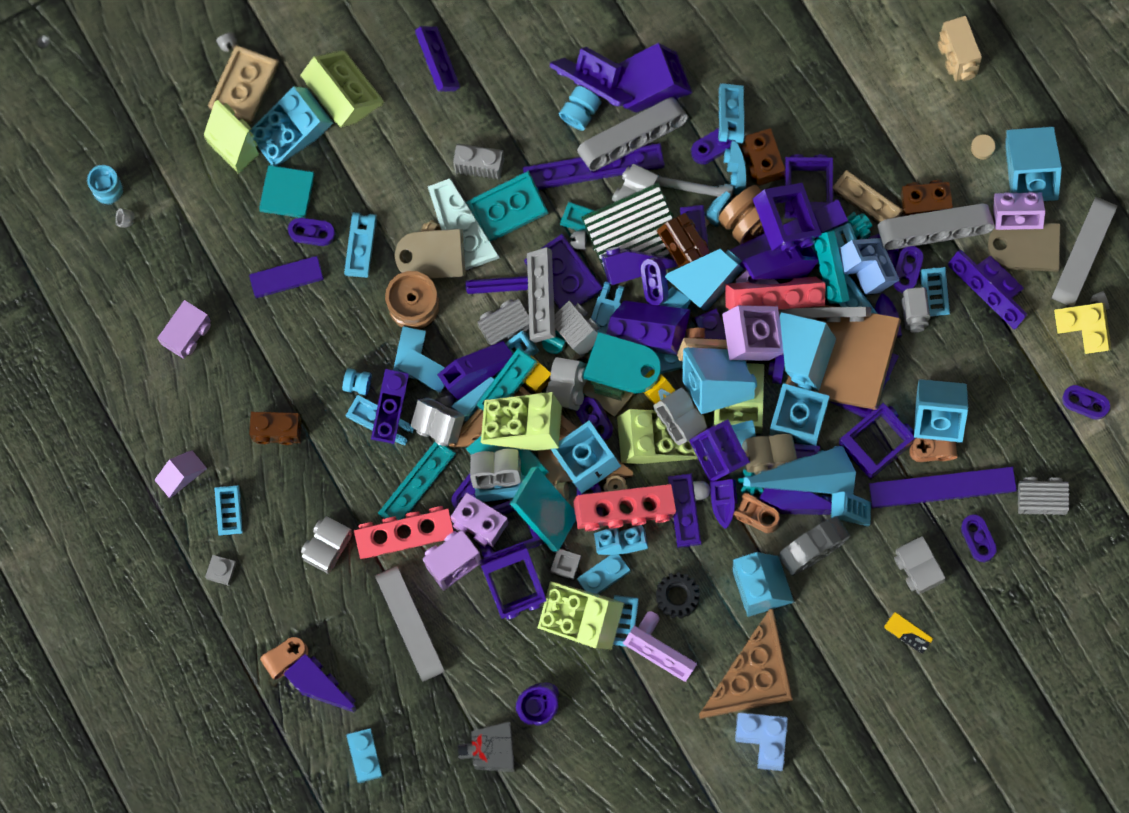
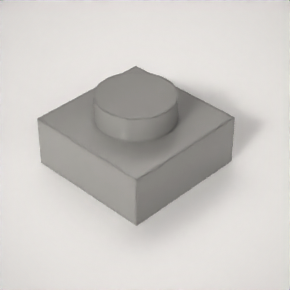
[551,549,581,580]
[205,555,237,586]

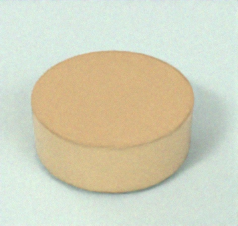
[971,135,995,159]

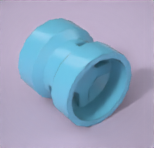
[343,368,372,396]

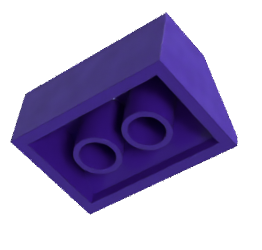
[606,301,691,356]

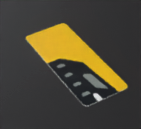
[884,613,933,654]

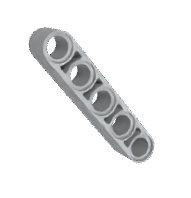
[577,98,688,171]
[1051,197,1118,307]
[878,204,995,250]
[375,566,445,682]

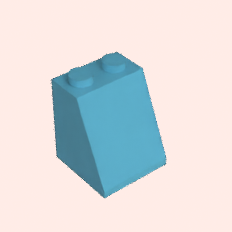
[1005,127,1062,201]
[665,249,744,312]
[780,312,836,391]
[683,347,757,414]
[914,379,968,442]
[733,552,794,617]

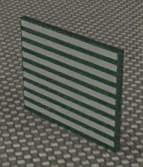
[581,182,674,275]

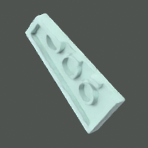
[428,179,500,270]

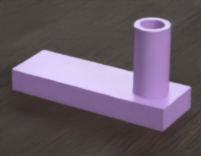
[623,612,697,682]

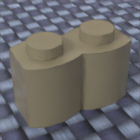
[742,434,797,475]

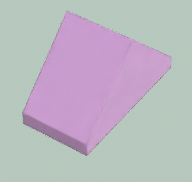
[155,450,207,498]

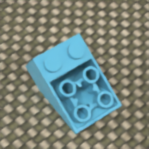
[250,87,333,167]

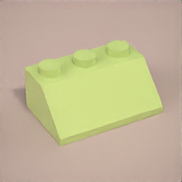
[301,50,384,127]

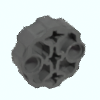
[778,516,851,576]

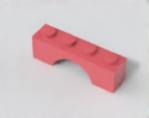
[725,277,825,310]

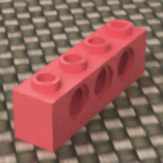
[573,484,676,531]
[354,506,454,559]

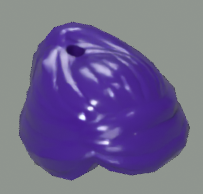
[516,682,559,725]

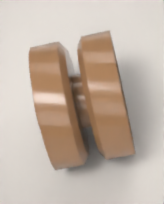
[719,185,779,244]
[385,271,439,329]

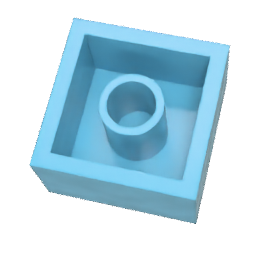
[770,383,829,445]
[551,421,621,494]

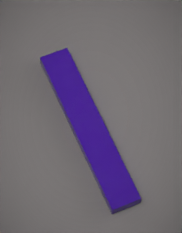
[523,143,665,190]
[725,200,849,271]
[869,467,1016,509]

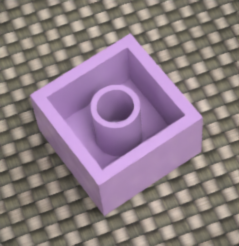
[722,306,784,361]
[423,530,481,591]

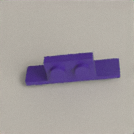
[549,47,633,106]
[948,250,1027,330]

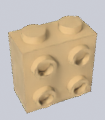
[938,16,982,81]

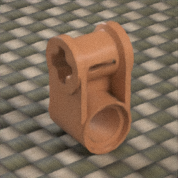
[909,438,958,462]
[733,493,779,533]
[260,637,309,680]

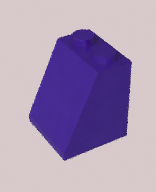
[617,43,692,113]

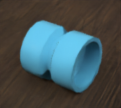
[559,86,601,130]
[87,165,123,204]

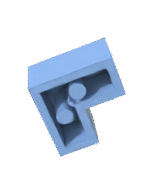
[839,238,899,294]
[735,713,787,771]

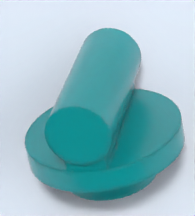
[542,330,566,354]

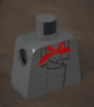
[458,722,515,772]

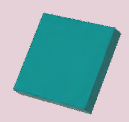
[259,165,315,218]

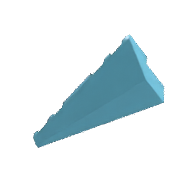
[744,446,856,494]

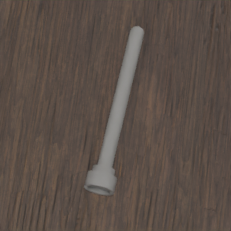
[622,173,734,202]

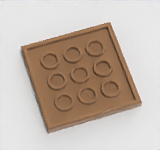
[786,305,901,410]

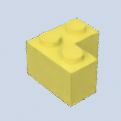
[1054,303,1112,354]

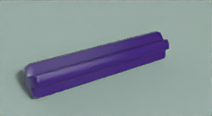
[466,276,528,294]

